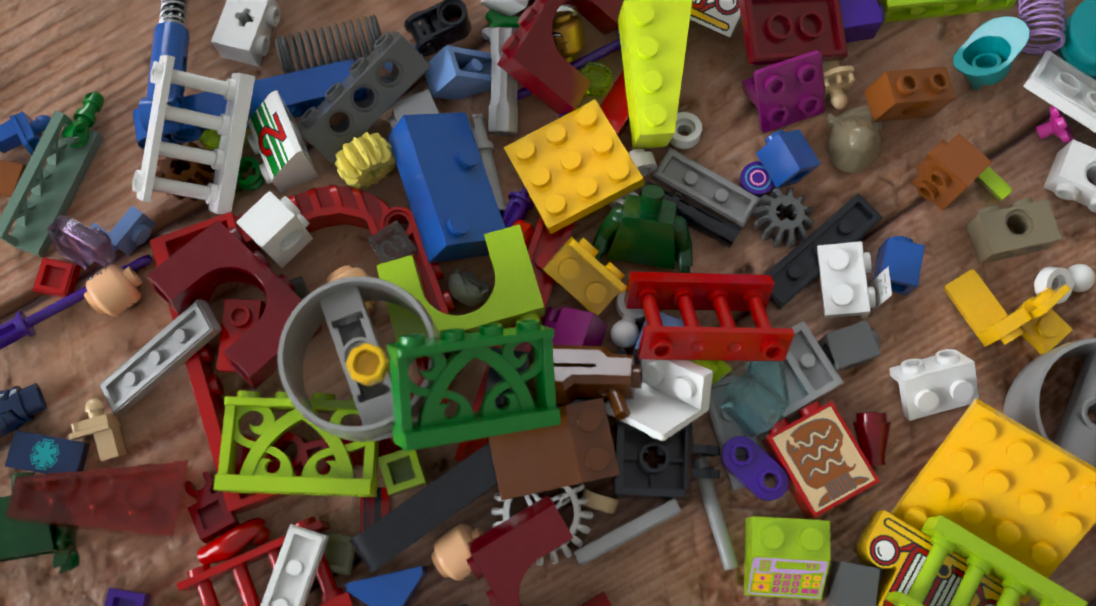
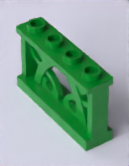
[387,319,560,451]

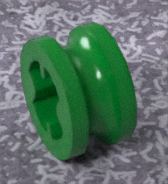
[236,156,265,191]

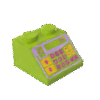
[744,516,830,600]

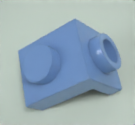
[90,206,156,256]

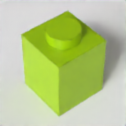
[377,449,428,496]

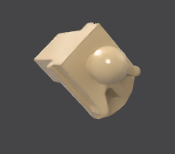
[822,61,856,109]
[68,398,127,461]

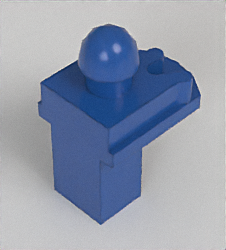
[0,111,51,155]

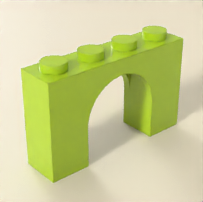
[376,224,545,358]

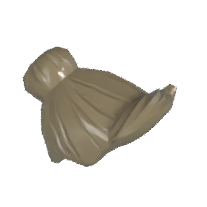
[827,105,882,174]

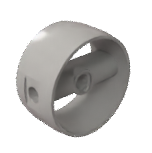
[278,276,445,442]
[1003,338,1096,468]

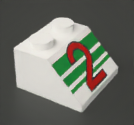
[247,90,318,193]

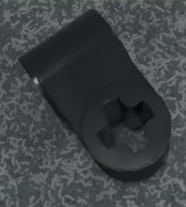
[404,0,471,57]

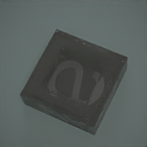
[366,221,418,263]

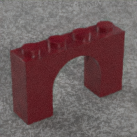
[497,0,624,115]
[147,220,322,389]
[466,495,612,606]

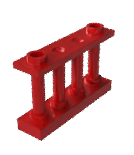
[624,272,795,361]
[176,517,360,606]

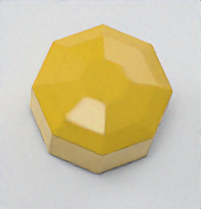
[346,343,390,387]

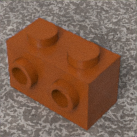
[912,133,992,210]

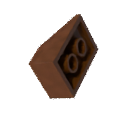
[488,398,620,501]

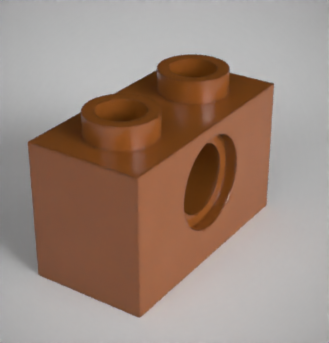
[864,67,956,122]

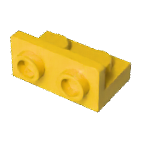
[543,237,628,316]

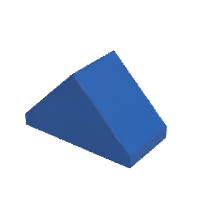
[346,566,428,606]

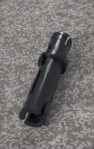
[639,180,741,248]

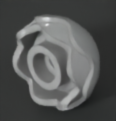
[448,268,490,306]

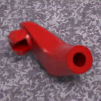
[197,518,270,565]

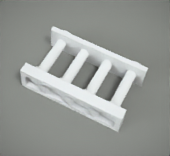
[132,55,255,215]

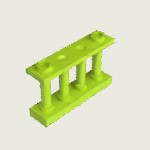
[886,515,1088,606]

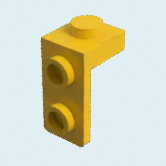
[943,269,1032,347]

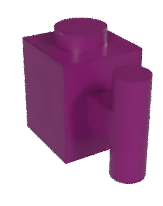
[542,306,608,346]

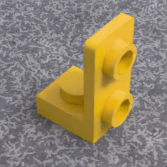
[1016,284,1073,354]

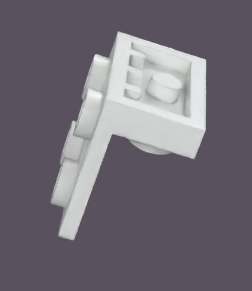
[604,360,713,441]

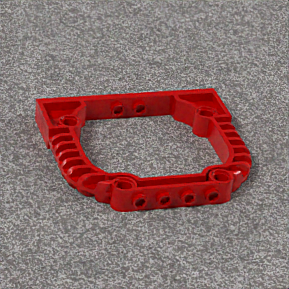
[149,185,465,514]

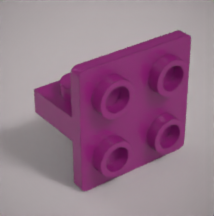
[742,50,825,133]

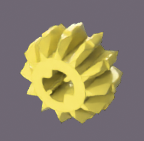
[335,132,396,189]

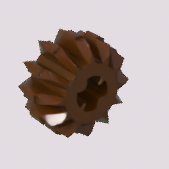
[155,141,215,201]

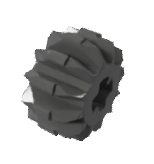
[753,187,814,248]

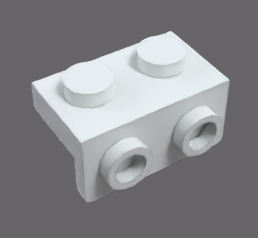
[817,241,876,319]
[889,349,979,421]

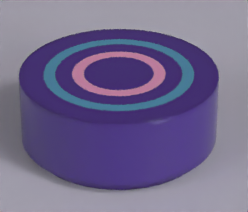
[739,161,774,198]

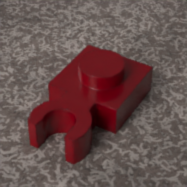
[184,471,239,544]

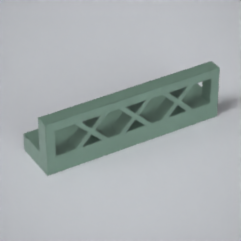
[0,110,104,258]

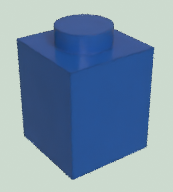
[756,129,821,188]
[873,236,925,295]

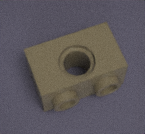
[966,198,1062,264]

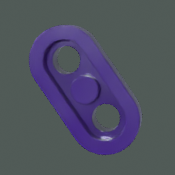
[720,436,789,501]

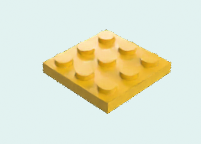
[504,100,645,234]

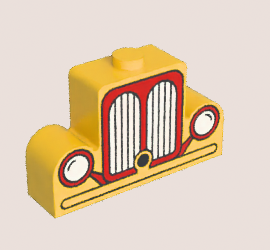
[856,510,1023,606]

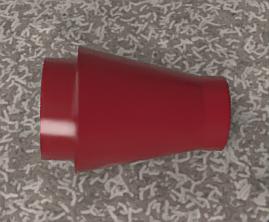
[853,412,891,466]

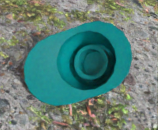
[953,16,1030,90]

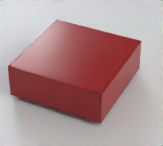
[32,257,81,298]

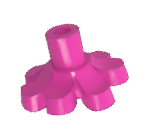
[1036,105,1075,144]

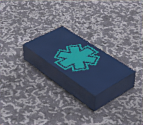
[5,430,90,480]

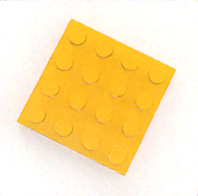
[890,398,1096,604]

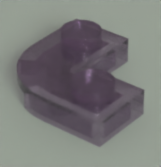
[47,215,116,269]

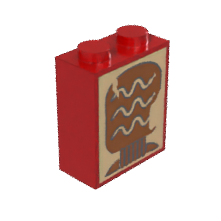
[761,401,880,519]

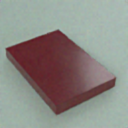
[739,0,848,66]

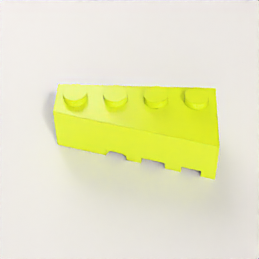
[618,0,692,149]

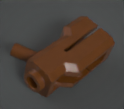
[534,345,642,420]

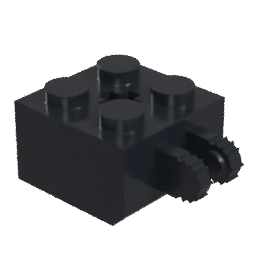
[613,420,720,501]

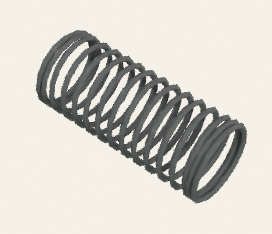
[275,14,381,74]

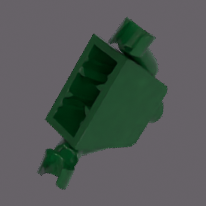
[592,185,693,273]
[0,472,80,574]

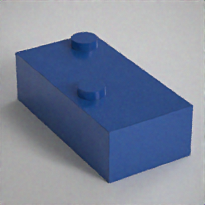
[388,112,505,263]

